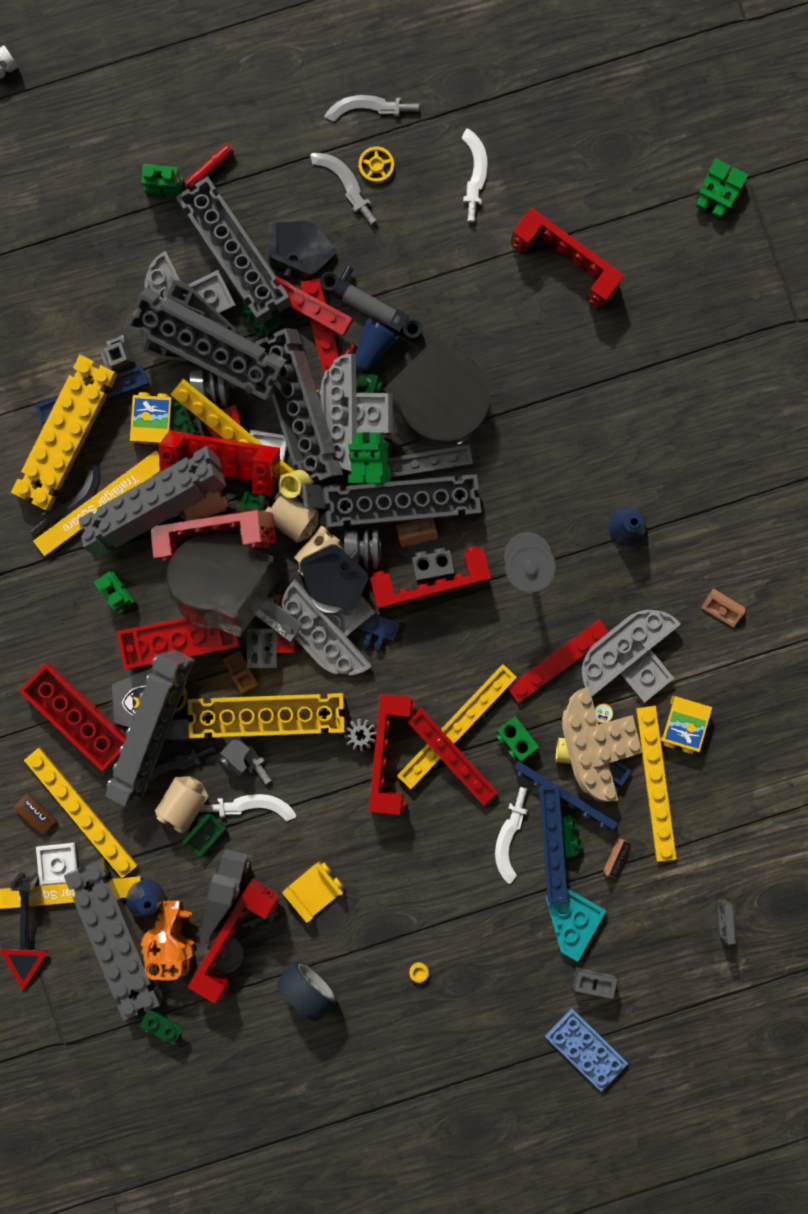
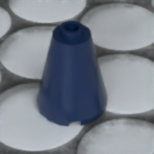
[355,317,401,373]
[608,508,647,546]
[126,879,165,919]

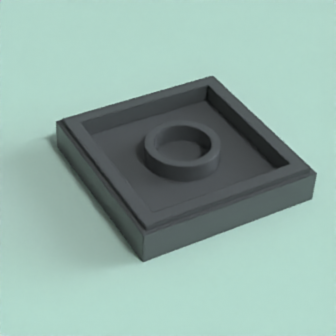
[717,899,735,944]

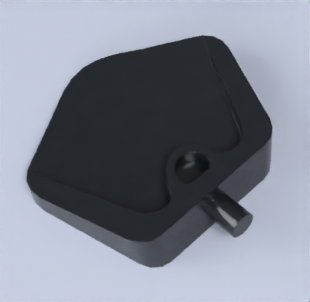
[269,221,336,281]
[300,544,368,610]

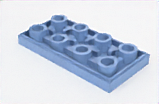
[545,1008,628,1092]

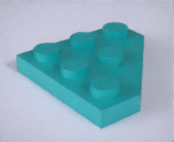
[546,888,606,962]

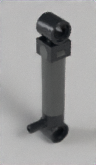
[320,265,422,342]

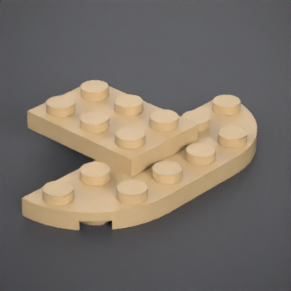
[562,687,642,802]

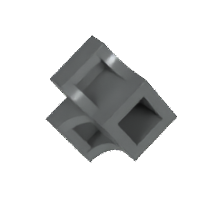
[101,335,135,371]
[217,737,250,776]

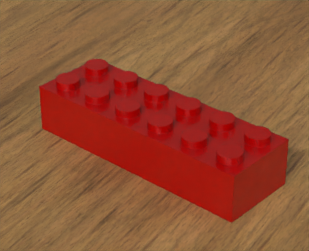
[19,663,127,772]

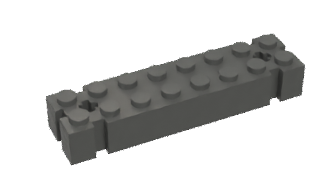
[176,176,292,325]
[126,287,286,400]
[255,328,343,485]
[79,446,226,558]
[322,474,481,529]
[105,650,195,806]
[64,858,162,1020]

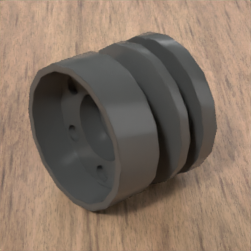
[190,369,230,408]
[344,529,381,570]

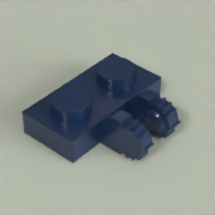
[358,614,400,652]

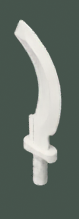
[462,129,487,223]
[495,787,528,884]
[199,794,296,821]

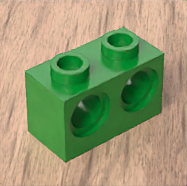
[496,716,539,761]

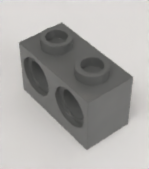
[412,548,454,581]
[247,629,277,668]
[572,967,617,999]

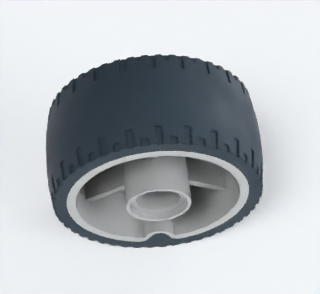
[277,961,337,1022]

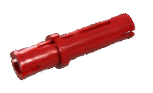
[184,143,235,190]

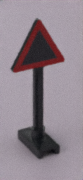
[0,872,48,989]

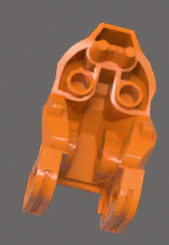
[141,900,195,980]

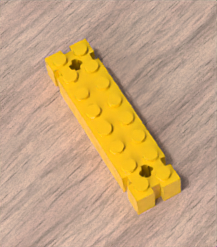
[11,355,118,510]
[188,693,345,738]

